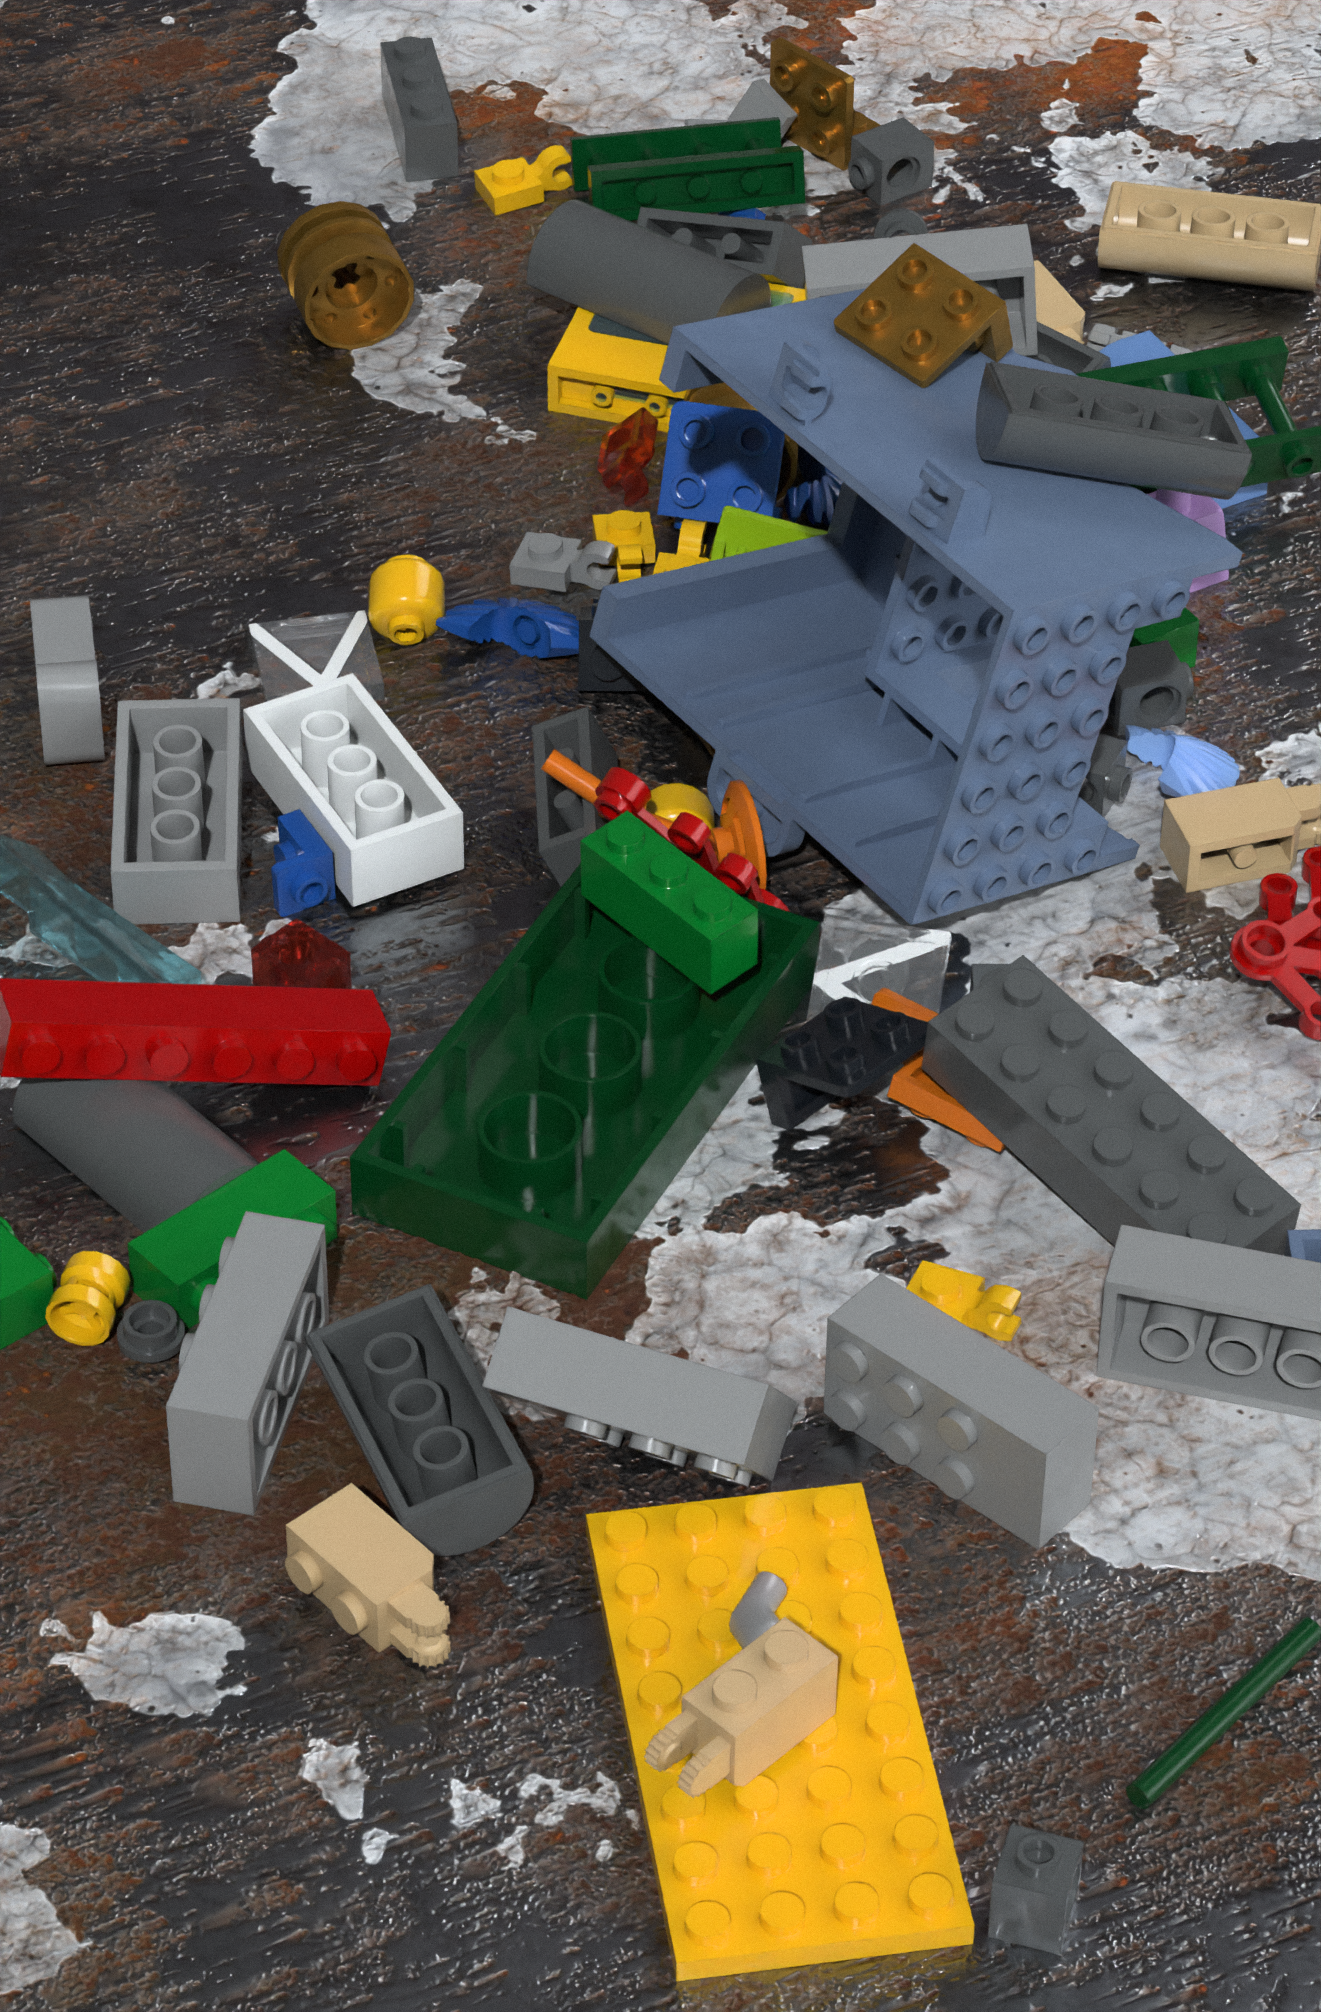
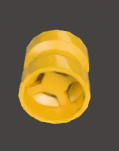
[45,1251,131,1346]

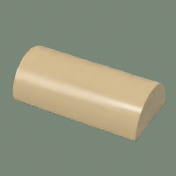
[1098,181,1321,292]

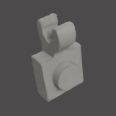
[509,532,617,592]

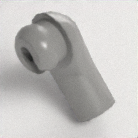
[729,1571,787,1649]

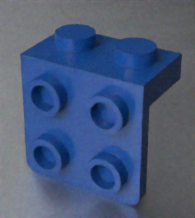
[657,401,785,532]

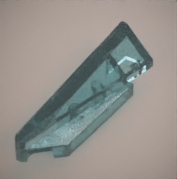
[0,835,202,984]

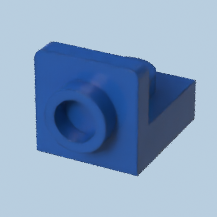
[271,809,336,917]

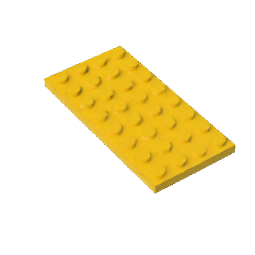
[586,1482,975,1982]

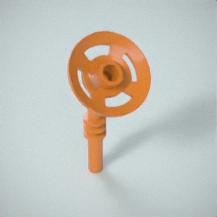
[541,749,767,890]

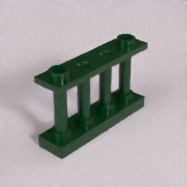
[570,117,805,221]
[1076,336,1321,494]

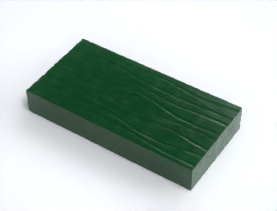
[350,863,820,1300]

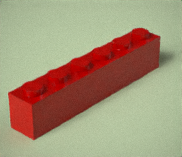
[0,978,391,1086]

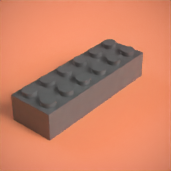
[921,955,1301,1255]

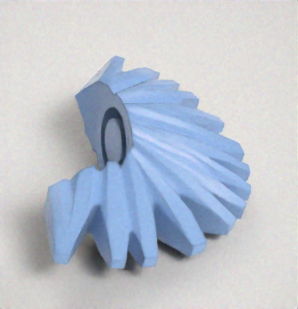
[1125,725,1240,797]

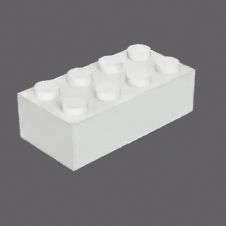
[243,673,464,907]

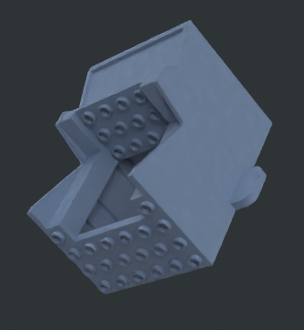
[589,288,1243,926]

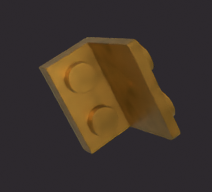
[770,37,881,171]
[834,243,1013,388]

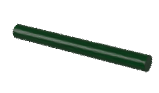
[1126,1617,1321,1809]

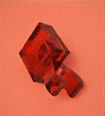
[596,407,658,507]

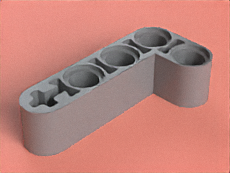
[30,595,105,765]

